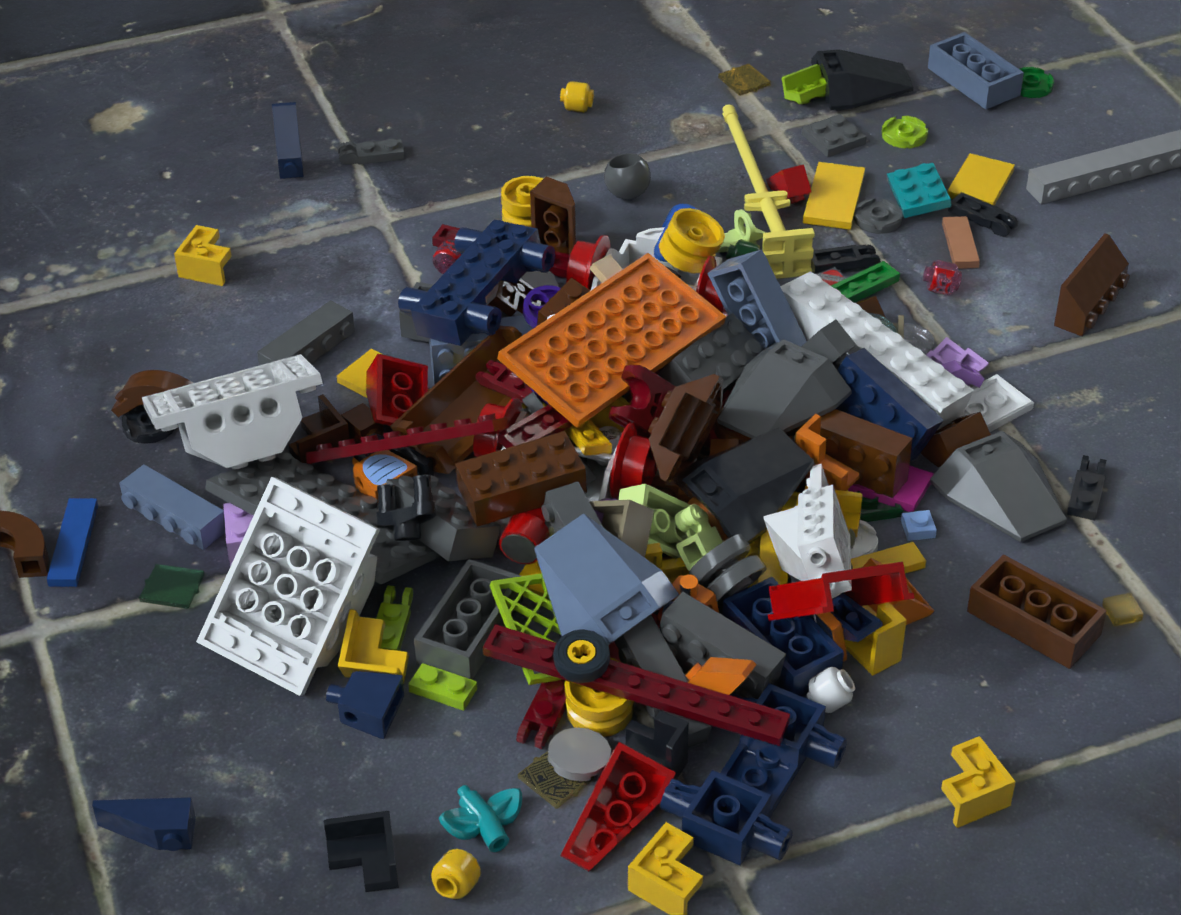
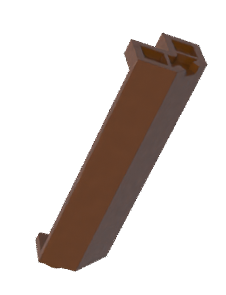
[390,326,523,474]

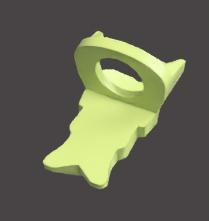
[717,209,766,253]

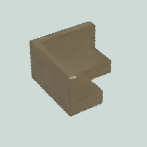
[589,499,654,558]

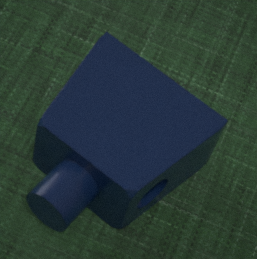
[326,671,405,739]

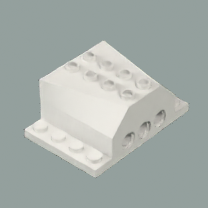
[142,354,323,469]
[196,477,380,696]

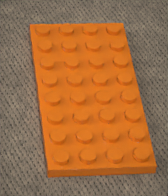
[497,253,726,428]

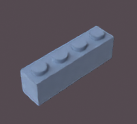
[119,464,226,550]

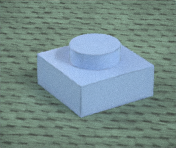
[901,510,937,541]

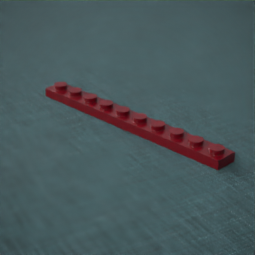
[483,624,790,746]

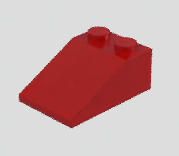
[366,354,428,426]

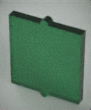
[139,564,205,609]

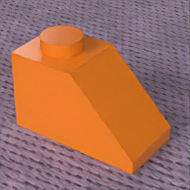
[685,657,757,695]

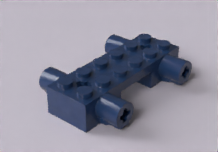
[398,220,555,346]
[660,684,847,866]

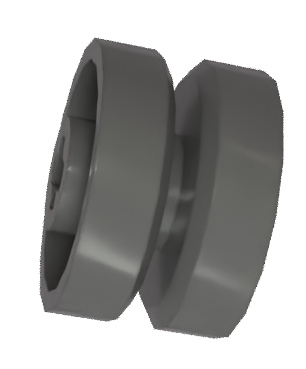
[689,534,767,606]

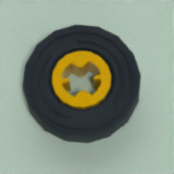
[553,629,610,683]

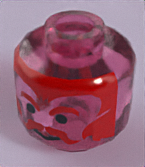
[432,240,462,274]
[923,260,962,295]

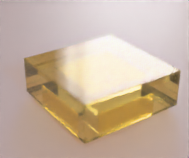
[1102,593,1144,626]

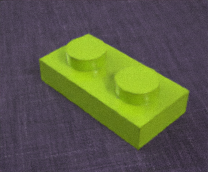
[408,663,477,711]

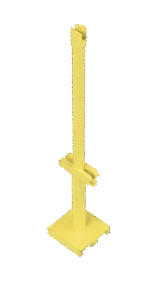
[722,104,815,279]

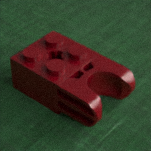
[608,365,676,438]

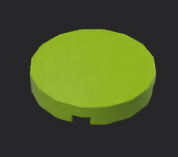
[882,116,928,148]

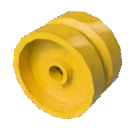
[501,176,543,227]
[659,208,725,274]
[564,658,634,737]

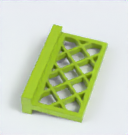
[490,573,563,685]

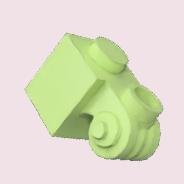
[675,504,723,571]

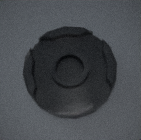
[122,404,175,444]

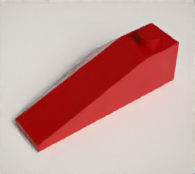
[560,742,676,872]

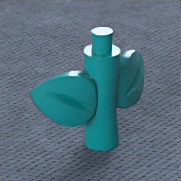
[439,785,522,852]

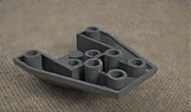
[717,339,852,439]
[930,431,1067,542]

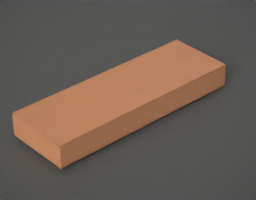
[942,216,980,269]

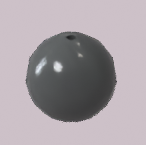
[604,153,651,200]

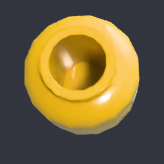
[560,81,594,112]
[431,849,481,899]

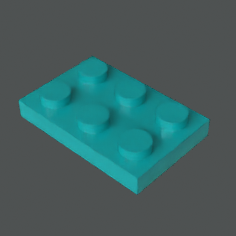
[887,163,952,218]

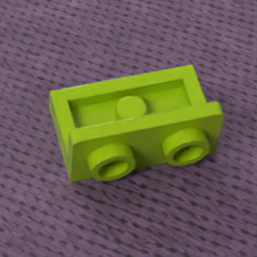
[782,64,827,104]

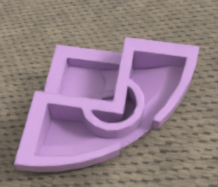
[926,337,989,373]

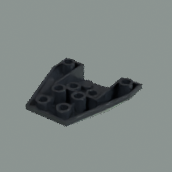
[811,49,914,111]
[673,428,815,544]

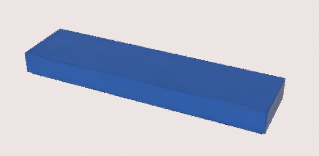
[46,498,98,587]

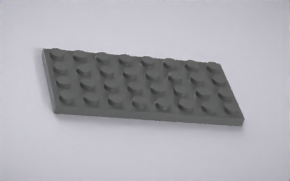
[205,452,441,584]

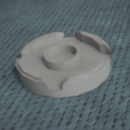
[548,727,611,781]

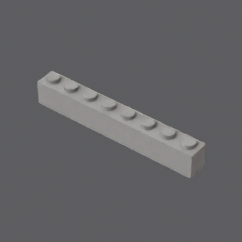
[1026,130,1181,204]

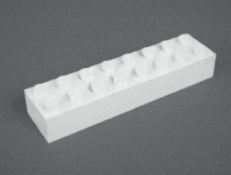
[780,271,974,430]

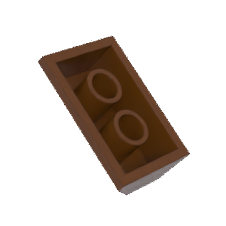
[530,176,576,255]

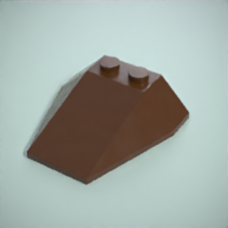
[648,374,723,482]

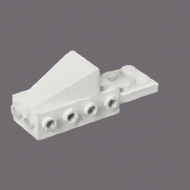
[764,464,852,598]

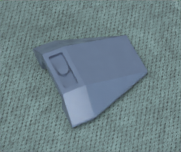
[534,513,679,645]

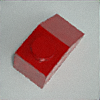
[766,164,812,204]

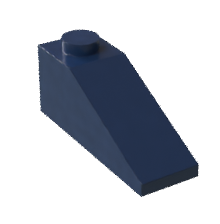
[272,102,304,179]
[831,593,883,642]
[92,797,196,851]

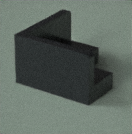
[626,711,689,780]
[324,811,399,893]

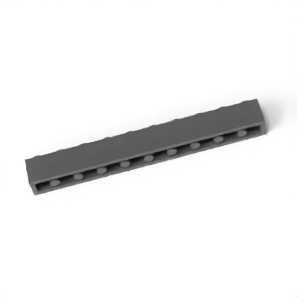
[542,482,712,748]

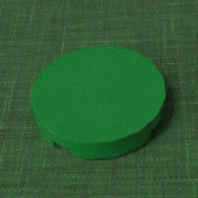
[1020,67,1055,98]

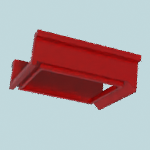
[768,561,915,621]

